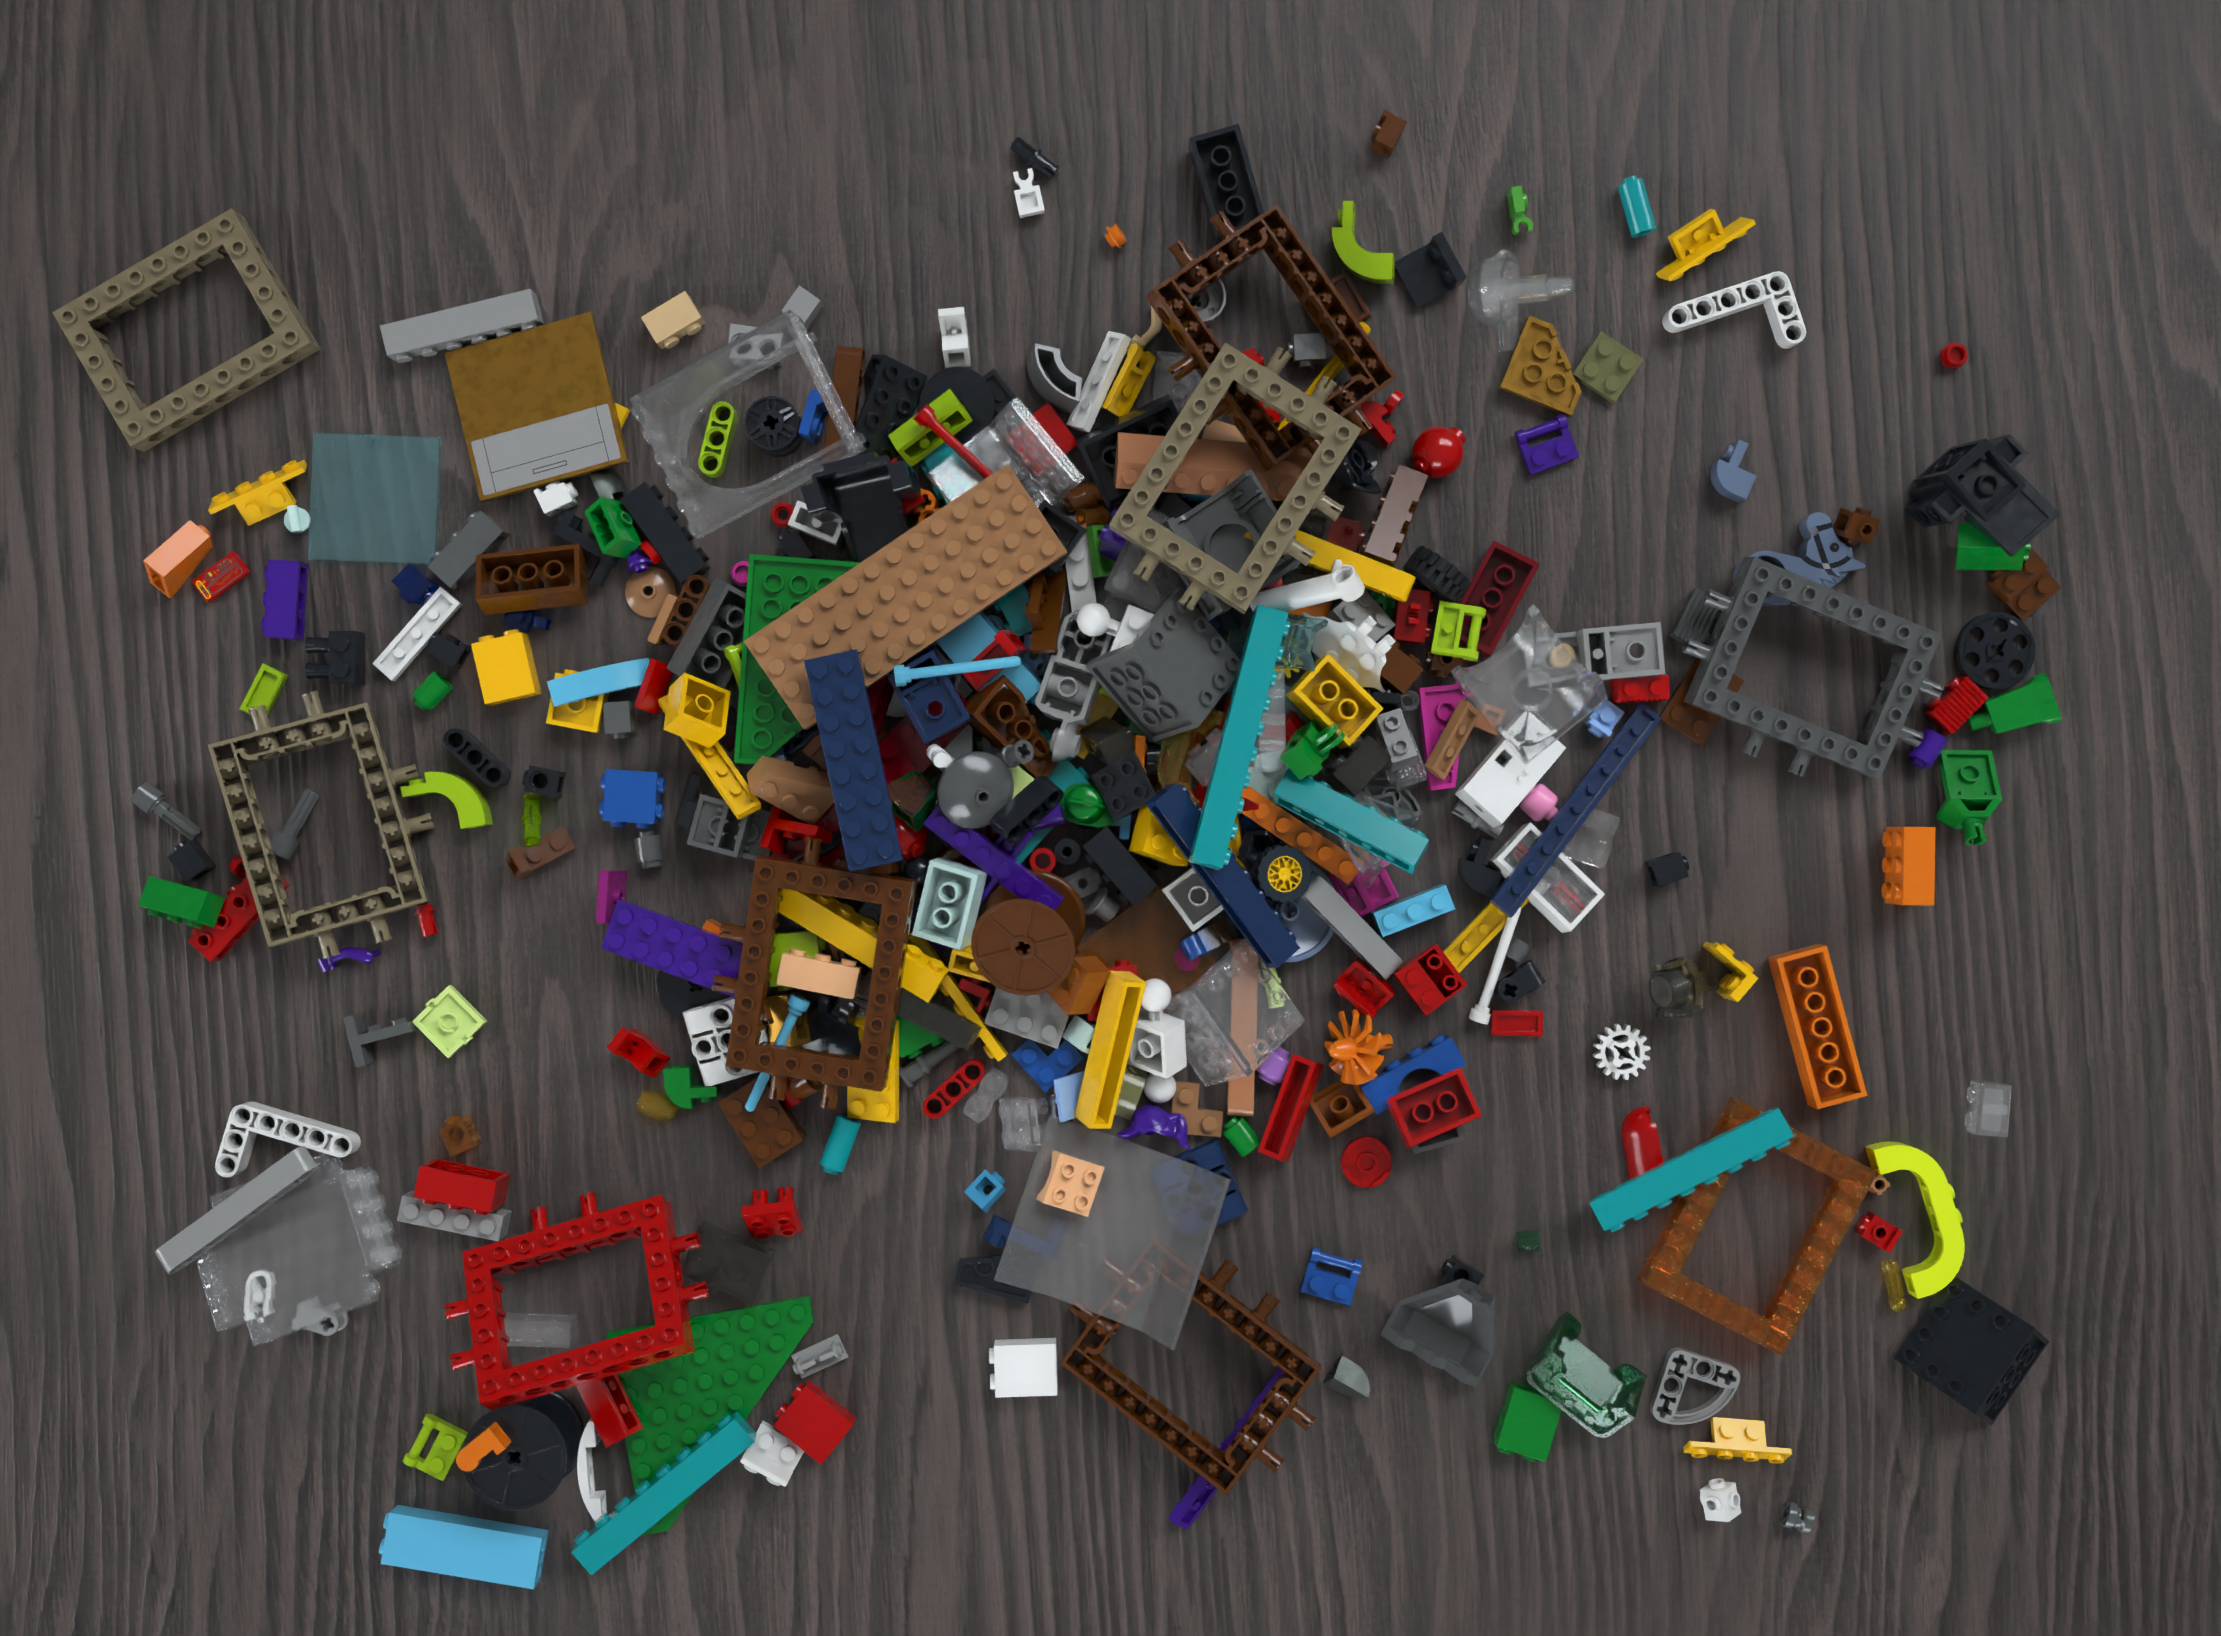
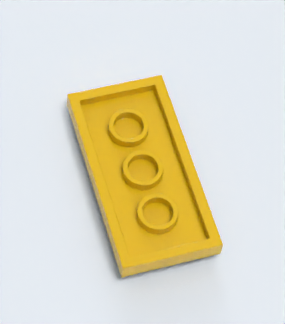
[847,1016,899,1123]

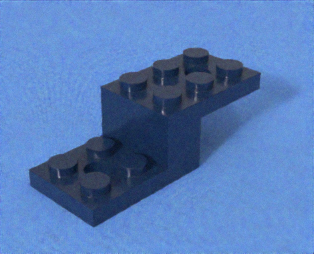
[887,645,972,746]

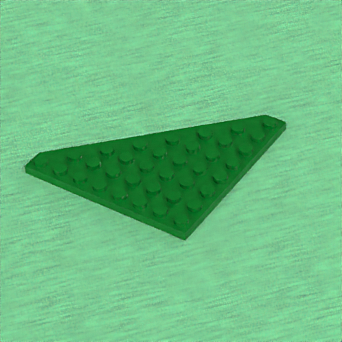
[734,554,861,764]
[606,1295,815,1536]

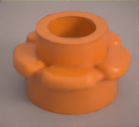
[1104,224,1127,249]

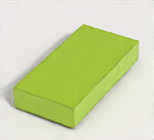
[240,663,289,717]

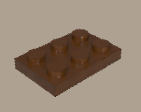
[1659,658,1744,746]

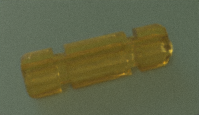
[1882,1260,1907,1311]

